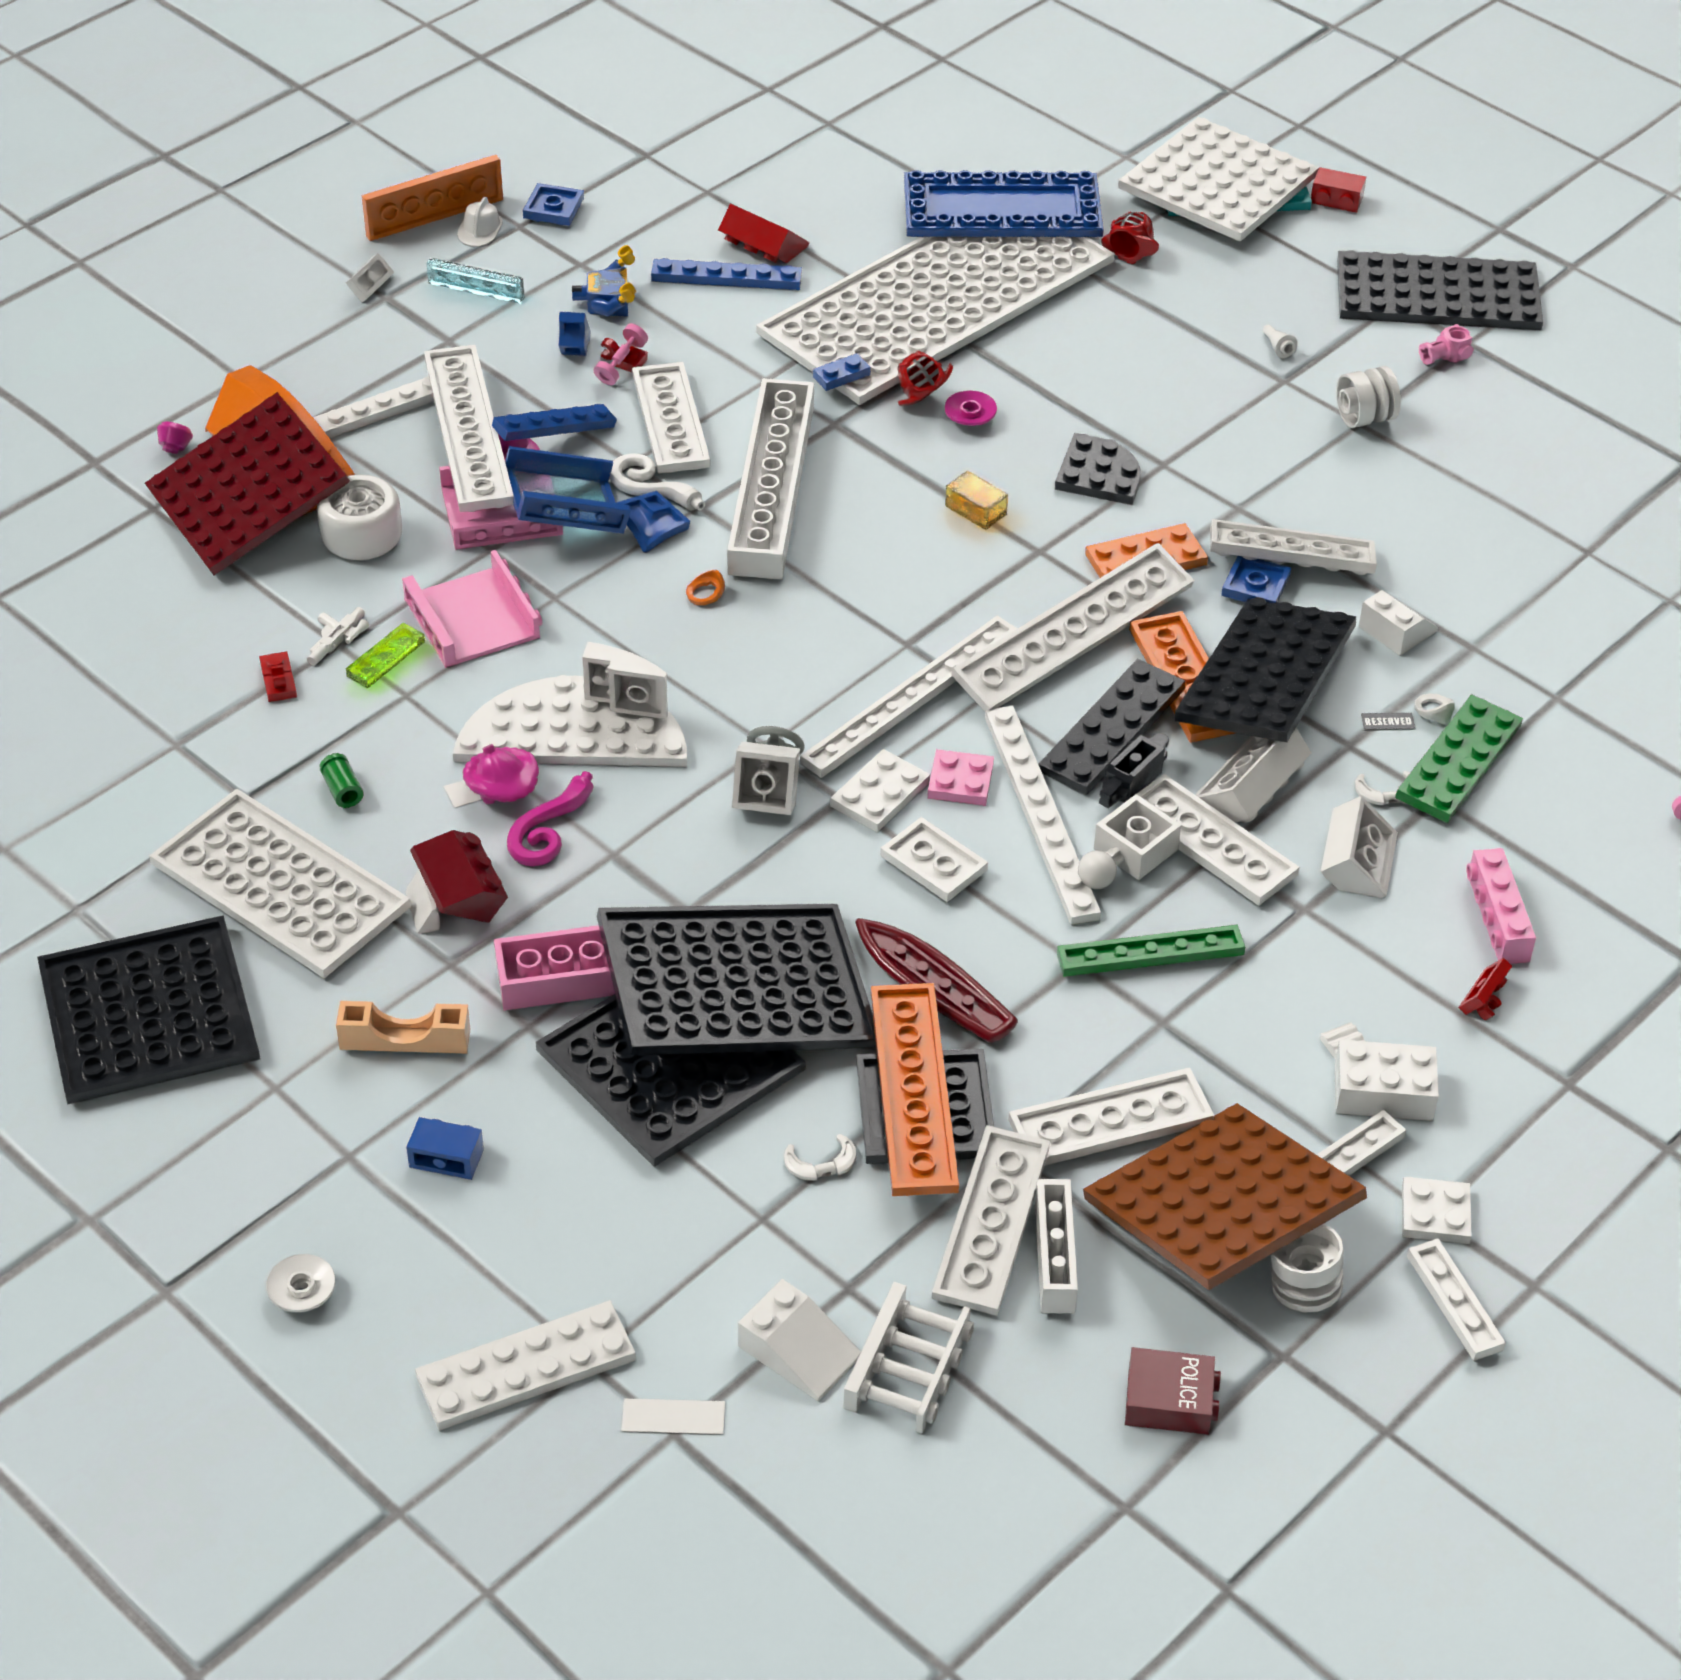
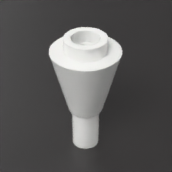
[1263,324,1298,358]

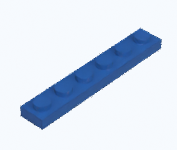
[651,258,802,290]

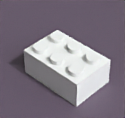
[1334,1039,1439,1121]

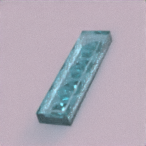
[426,257,525,304]

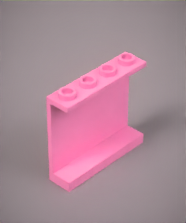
[439,458,563,550]
[402,550,542,668]

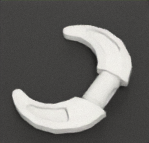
[1355,771,1410,805]
[784,1134,856,1180]

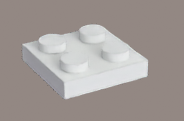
[1402,1177,1471,1244]

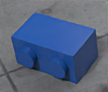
[406,1117,484,1180]

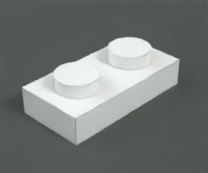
[346,253,394,302]

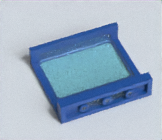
[505,446,631,534]

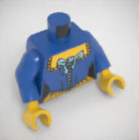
[572,245,636,317]

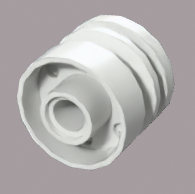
[1336,366,1401,428]

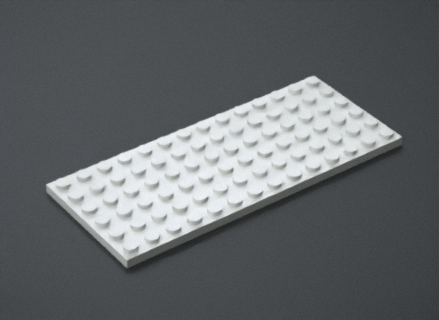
[756,237,1114,405]

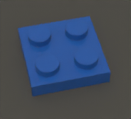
[523,183,584,226]
[1221,556,1291,603]

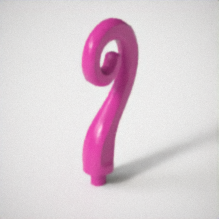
[507,771,594,866]

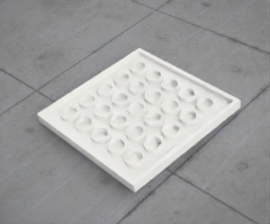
[1118,117,1319,241]

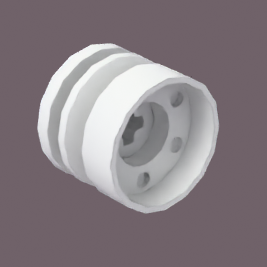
[1271,1224,1343,1313]

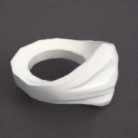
[1414,693,1455,725]

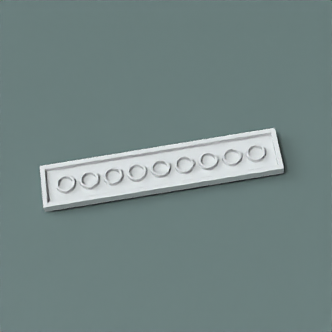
[424,345,514,512]
[951,543,1195,711]

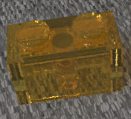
[945,470,1008,530]

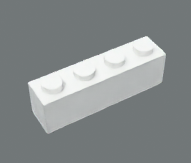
[1035,1179,1078,1314]

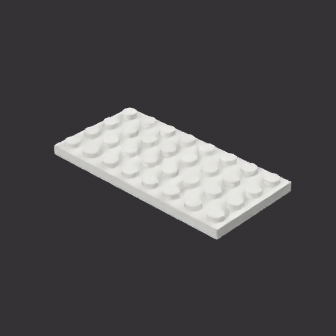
[149,789,411,979]

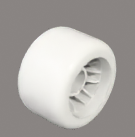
[317,475,402,561]

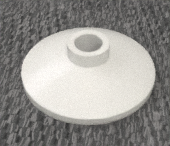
[266,1254,335,1312]

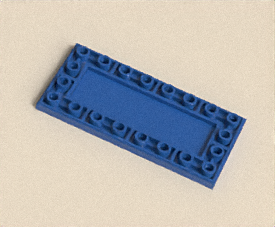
[904,170,1104,237]

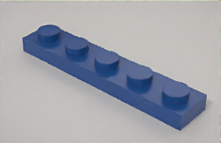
[491,404,617,441]

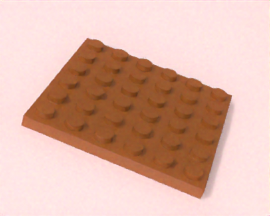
[1083,1103,1367,1290]

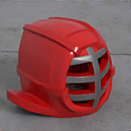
[1101,211,1159,264]
[897,351,953,406]

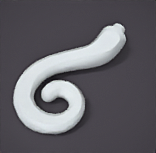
[609,454,705,511]

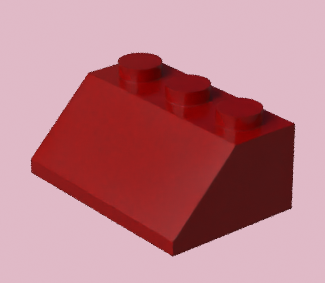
[718,203,810,263]

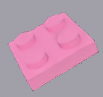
[928,749,994,806]

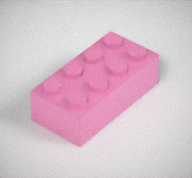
[494,925,615,1011]

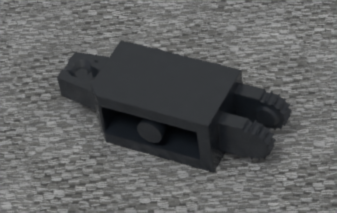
[1099,733,1169,809]

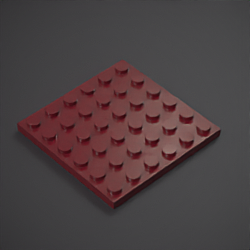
[144,392,351,576]

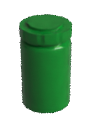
[319,753,364,808]

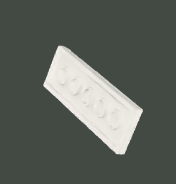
[632,362,710,474]
[1210,519,1377,575]
[1137,774,1300,906]
[1008,1068,1214,1166]
[932,1125,1050,1316]
[415,1300,636,1431]

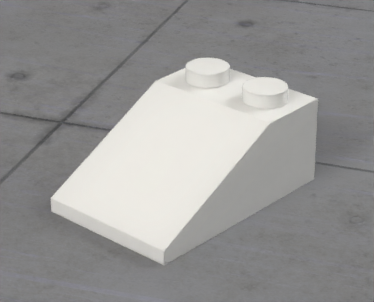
[738,1279,861,1402]

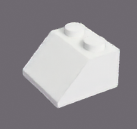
[1358,590,1438,656]

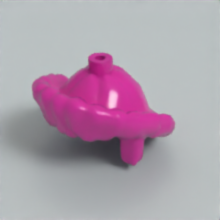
[462,744,539,804]

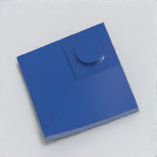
[616,491,691,553]

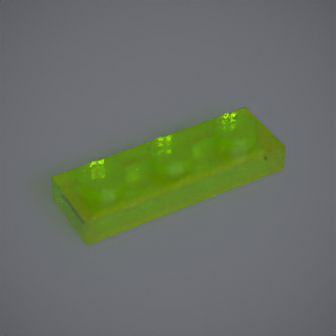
[345,622,425,689]

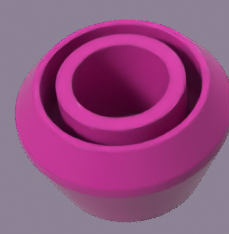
[157,421,193,454]

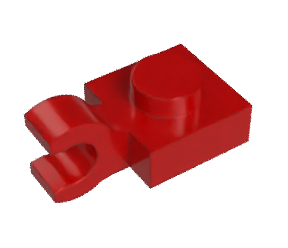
[601,338,648,372]

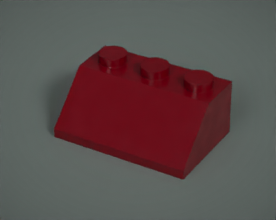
[410,830,508,923]

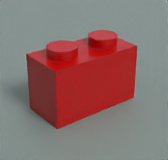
[1311,167,1367,213]

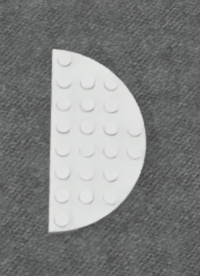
[453,675,687,767]

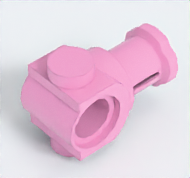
[1419,324,1474,365]

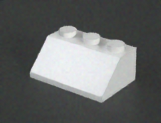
[1320,796,1398,898]

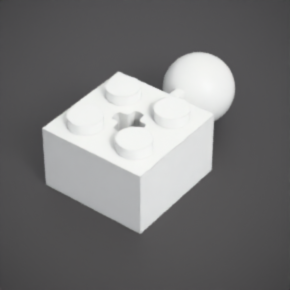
[1078,794,1182,889]

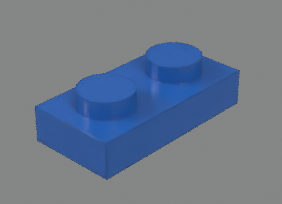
[813,353,871,391]

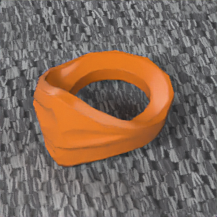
[686,570,725,605]

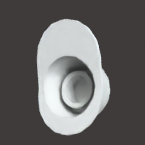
[457,197,503,247]

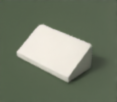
[406,869,441,934]

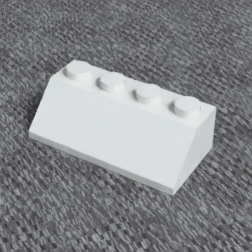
[1196,728,1311,823]

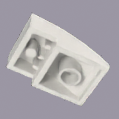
[582,642,668,719]

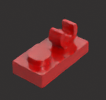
[259,651,297,702]
[1458,958,1512,1020]

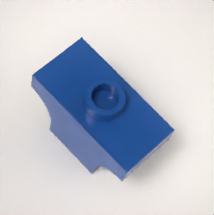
[558,312,591,356]

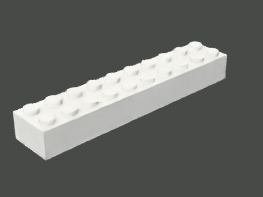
[727,378,814,580]

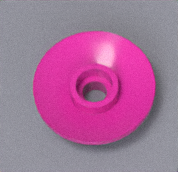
[945,390,997,426]

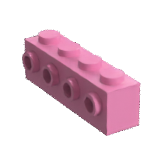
[1466,848,1536,964]

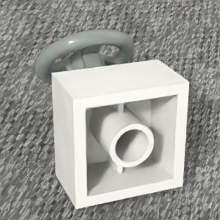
[732,726,805,815]

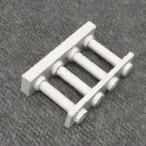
[843,1282,974,1434]

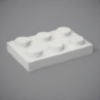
[830,749,930,832]
[880,817,988,902]

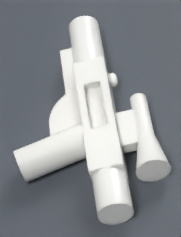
[307,607,370,666]

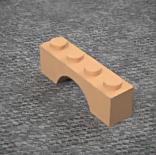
[336,1001,471,1054]

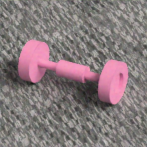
[593,323,648,385]

